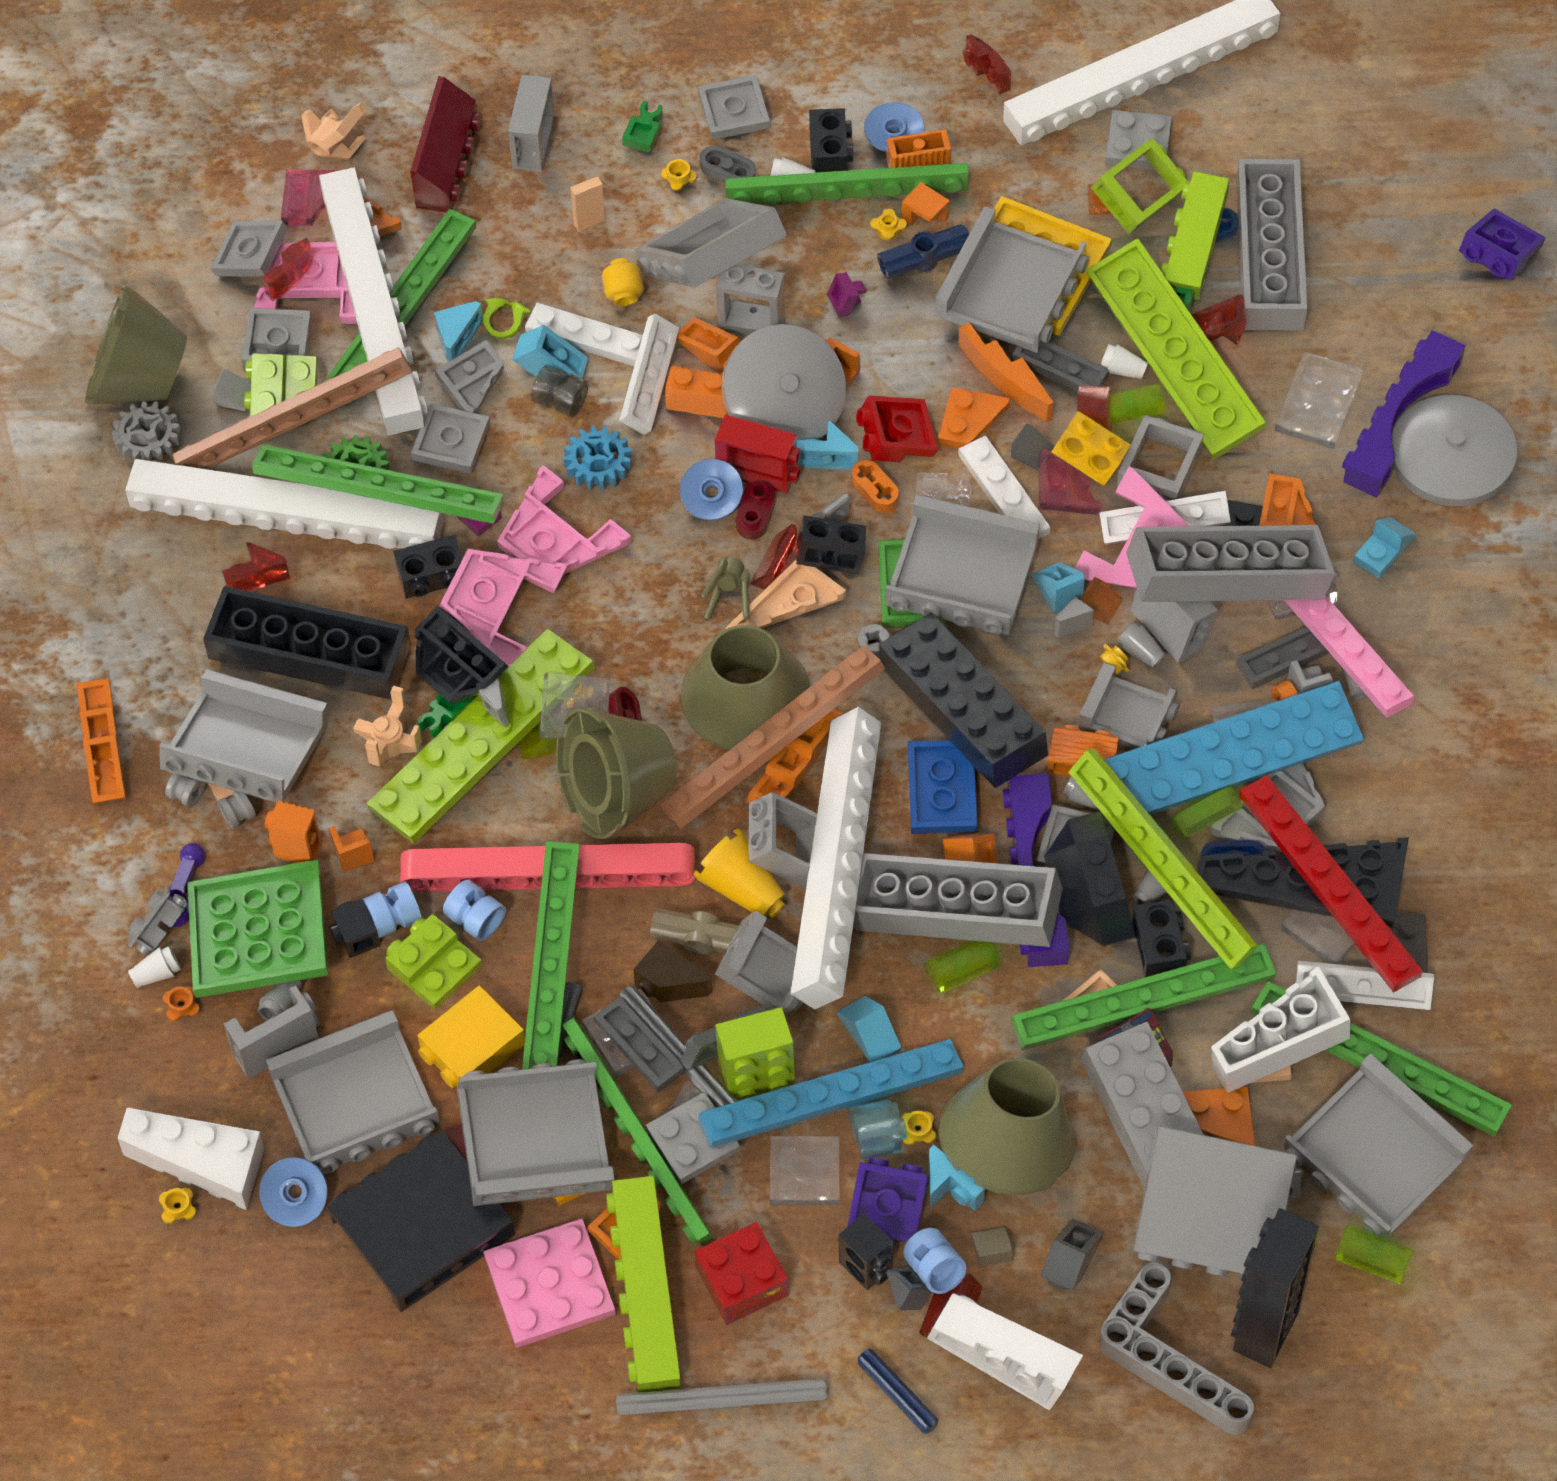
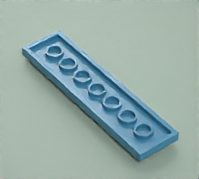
[1104,681,1364,815]

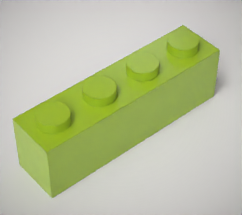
[1161,171,1229,300]

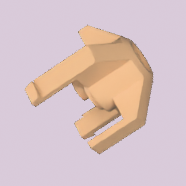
[301,102,367,160]
[353,686,422,767]

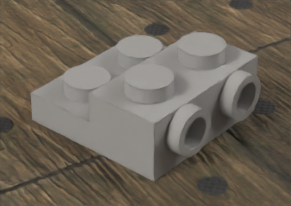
[242,308,312,373]

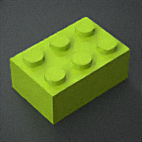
[715,1007,795,1101]

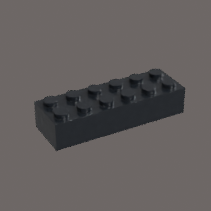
[203,586,411,700]
[878,613,1048,788]
[1230,1208,1319,1368]

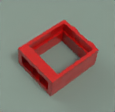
[714,415,801,494]

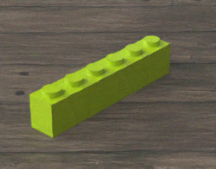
[606,1176,680,1392]

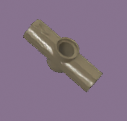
[650,908,739,955]

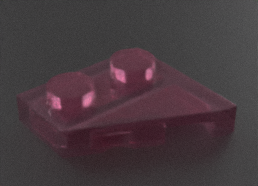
[281,169,339,226]
[1038,449,1101,515]

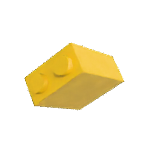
[417,985,525,1088]

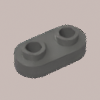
[700,145,756,183]

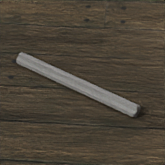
[616,1379,827,1415]

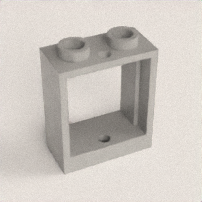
[508,75,555,172]
[716,265,785,336]
[1117,415,1204,501]
[749,792,817,888]

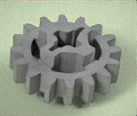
[112,401,181,462]

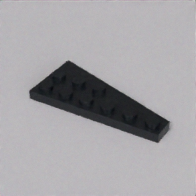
[1197,837,1409,928]

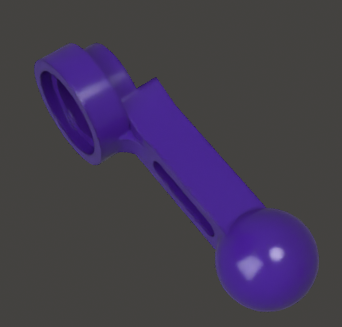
[160,843,206,927]

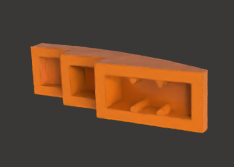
[676,317,740,374]
[958,323,1054,422]
[76,678,126,804]
[747,709,843,803]

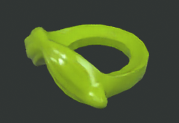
[483,298,530,339]

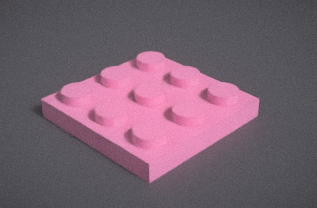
[483,1219,616,1348]

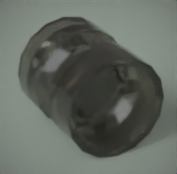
[531,364,589,418]

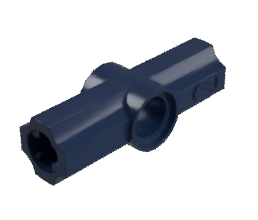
[877,224,969,279]

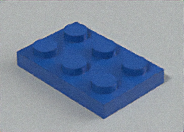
[907,740,977,834]

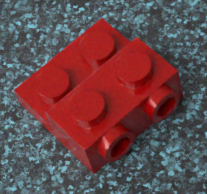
[856,395,938,463]

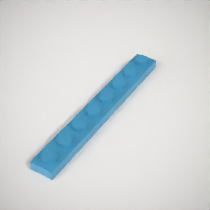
[698,1039,964,1148]

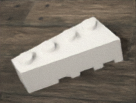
[1211,966,1350,1093]
[117,1108,264,1210]
[927,1293,1083,1411]

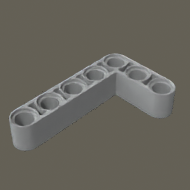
[1100,1263,1254,1435]

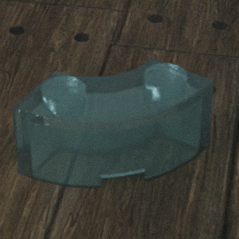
[848,1099,907,1160]

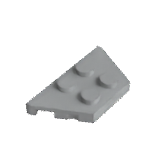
[1210,764,1325,853]

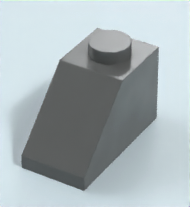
[1041,1219,1104,1290]

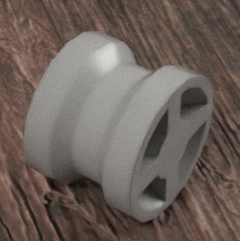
[858,624,889,660]
[165,773,205,808]
[217,791,256,829]

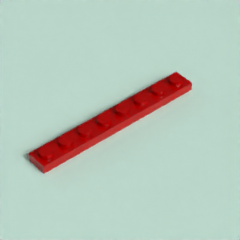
[1239,775,1423,993]

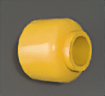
[602,258,644,306]

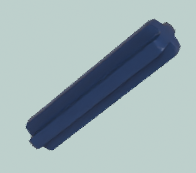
[857,1348,938,1434]

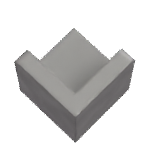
[1287,660,1333,694]

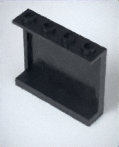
[327,1130,515,1312]

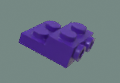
[1459,208,1546,281]
[847,1157,930,1242]

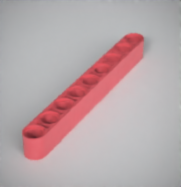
[400,843,695,892]

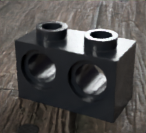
[809,108,853,173]
[796,515,866,575]
[393,535,463,599]
[1132,899,1191,978]
[838,1213,893,1291]

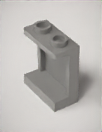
[1078,663,1180,750]
[715,911,803,1015]
[223,985,320,1080]

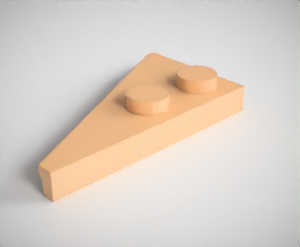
[725,560,846,629]

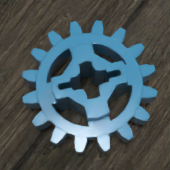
[563,426,632,490]

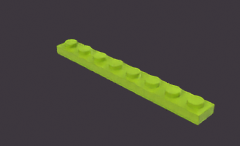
[1068,748,1258,970]

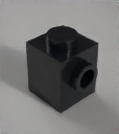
[329,899,380,959]

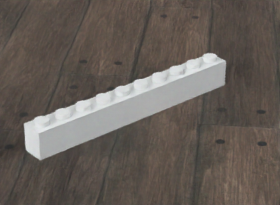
[1003,0,1280,146]
[319,167,428,436]
[125,459,444,549]
[791,707,881,1009]

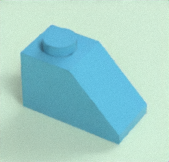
[512,325,589,384]

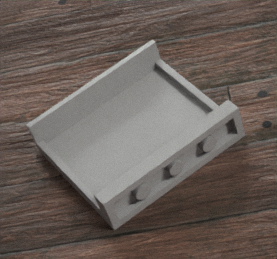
[935,206,1089,353]
[885,494,1040,635]
[159,669,327,802]
[266,1010,440,1175]
[1284,1053,1473,1241]
[457,1060,614,1206]
[1130,1125,1297,1280]

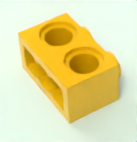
[1051,411,1131,486]

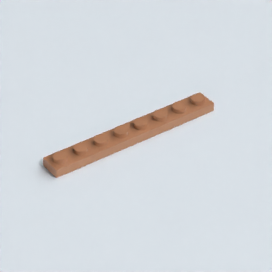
[172,347,413,469]
[660,645,885,829]

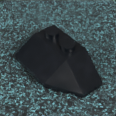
[415,605,509,706]
[1044,811,1136,947]

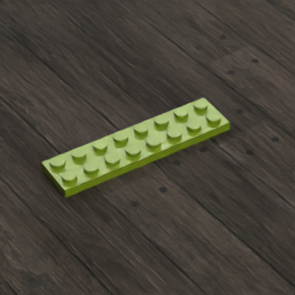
[1085,238,1267,460]
[366,629,595,844]

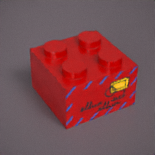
[694,1221,789,1325]

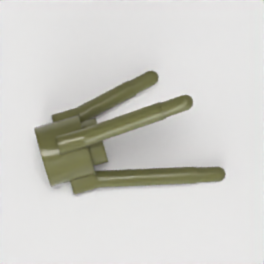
[701,557,750,620]

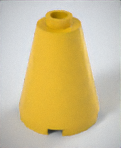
[693,828,785,918]

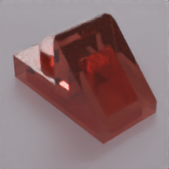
[1191,294,1246,345]
[222,542,290,591]

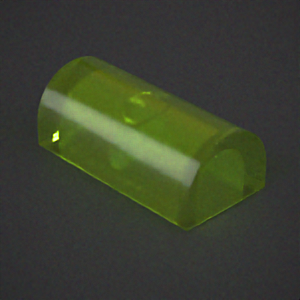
[1097,384,1165,427]
[924,940,999,994]
[1335,1225,1414,1284]

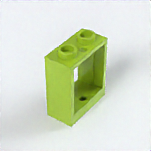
[1091,138,1187,234]

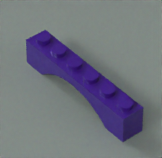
[1342,330,1466,498]
[1002,773,1069,967]

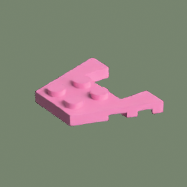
[247,242,357,324]
[497,465,632,575]
[1074,467,1189,589]
[439,549,567,666]

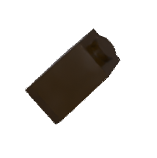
[633,941,713,1002]

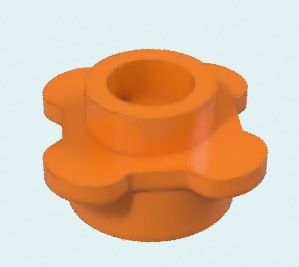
[163,986,200,1021]

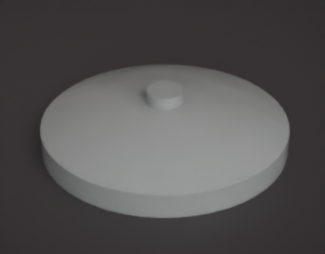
[721,324,846,440]
[1391,395,1517,506]

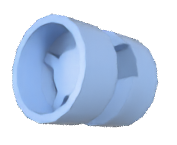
[443,879,506,942]
[363,881,421,938]
[903,1228,967,1294]

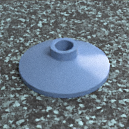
[864,102,924,152]
[680,459,743,521]
[259,1157,328,1227]

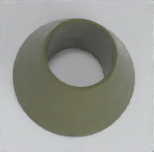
[84,284,187,405]
[681,625,810,750]
[556,708,677,839]
[939,1058,1075,1195]

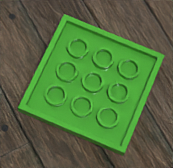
[187,860,329,998]

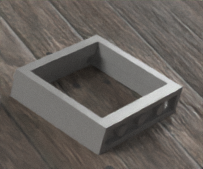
[635,198,787,288]

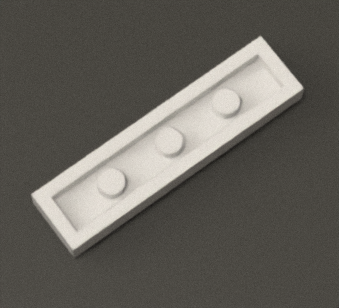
[525,303,643,366]
[619,313,679,435]
[958,435,1050,539]
[1099,491,1231,545]
[1296,961,1434,1010]

